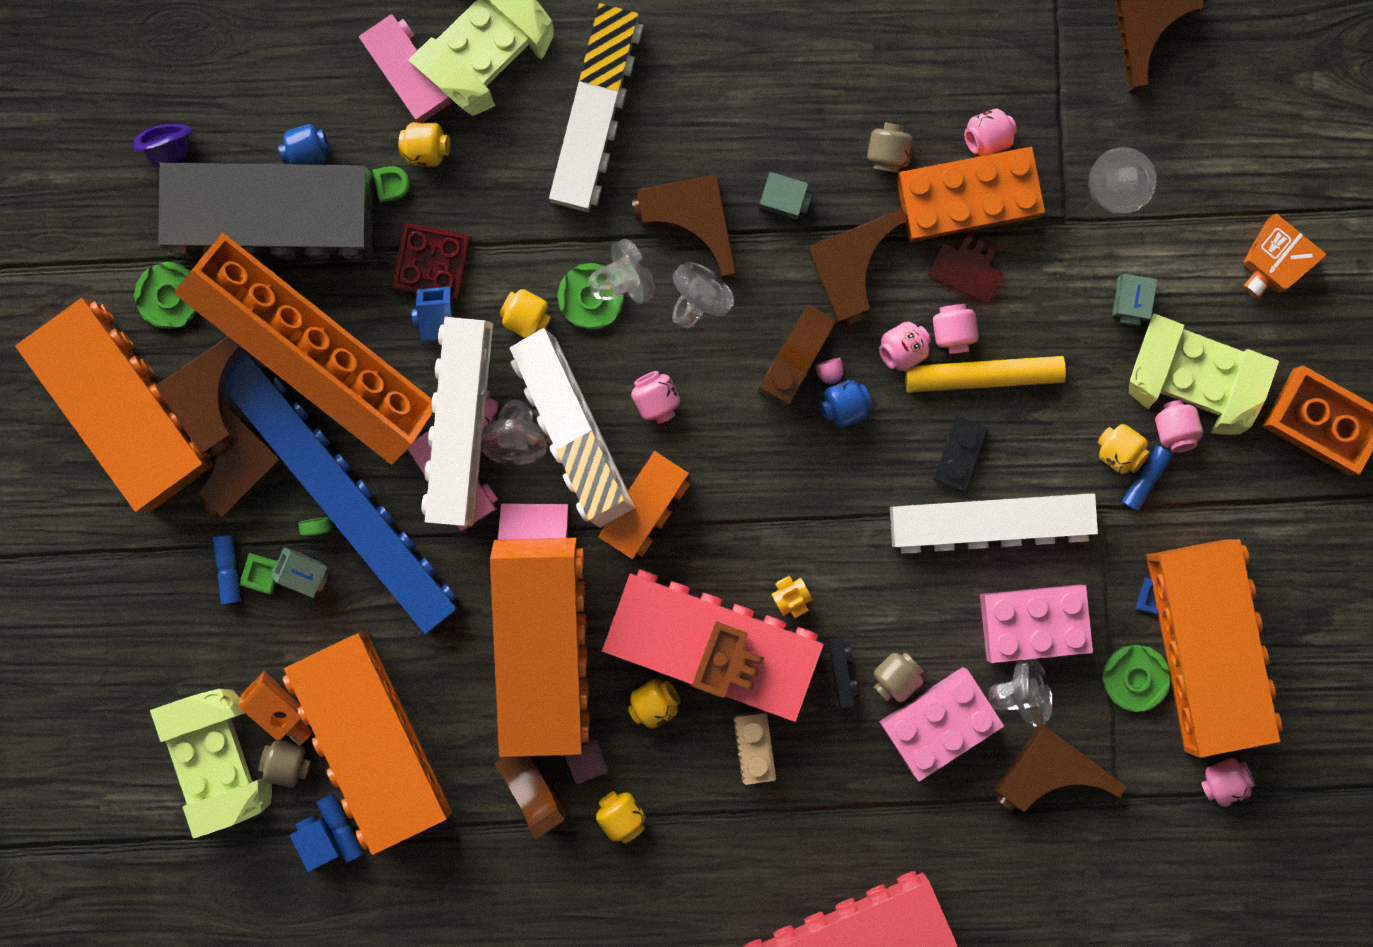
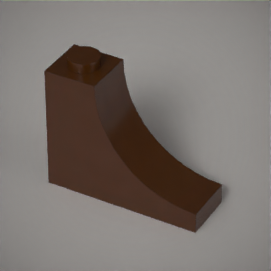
[1114,0,1207,92]
[632,174,735,279]
[807,209,907,326]
[757,304,837,408]
[155,337,245,456]
[198,400,283,517]
[993,724,1127,812]
[494,752,569,840]

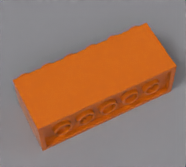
[15,298,215,513]
[490,538,590,757]
[1146,539,1283,758]
[283,630,452,855]

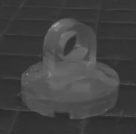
[1088,147,1157,215]
[589,239,655,304]
[672,262,734,329]
[481,399,548,465]
[988,659,1053,727]

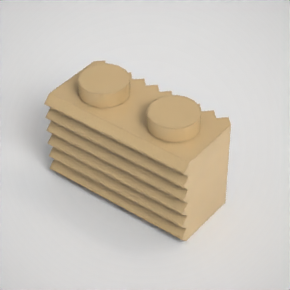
[733,711,776,785]

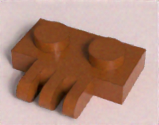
[691,621,765,698]

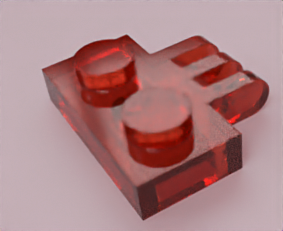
[928,231,1003,304]

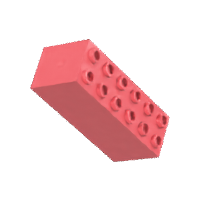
[602,569,824,722]
[743,871,958,947]

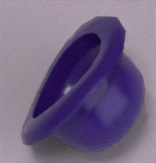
[132,123,193,168]

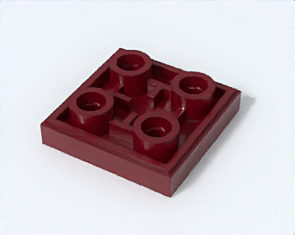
[392,222,471,302]

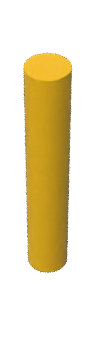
[905,356,1066,393]

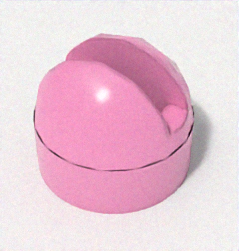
[815,358,844,384]

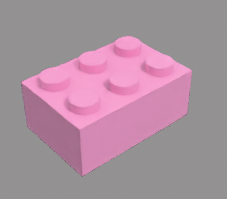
[980,584,1093,663]
[879,667,1004,782]

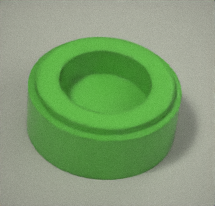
[298,517,333,536]

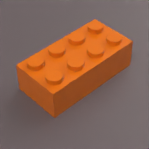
[896,147,1045,243]

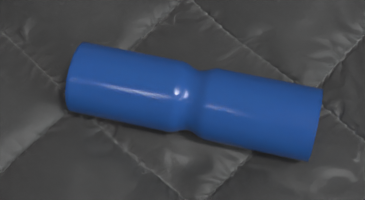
[1121,445,1174,512]
[213,535,241,604]
[316,793,364,862]

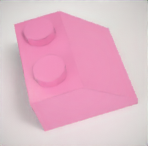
[498,504,568,540]

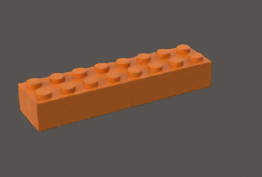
[174,232,432,465]

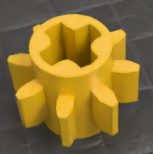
[771,576,813,618]

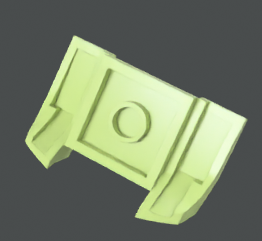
[408,0,554,116]
[1128,313,1279,435]
[150,689,272,839]

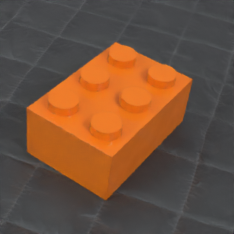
[1261,365,1373,476]
[598,451,690,559]

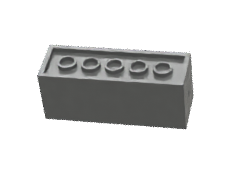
[158,163,373,261]

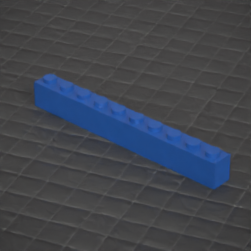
[225,350,459,634]

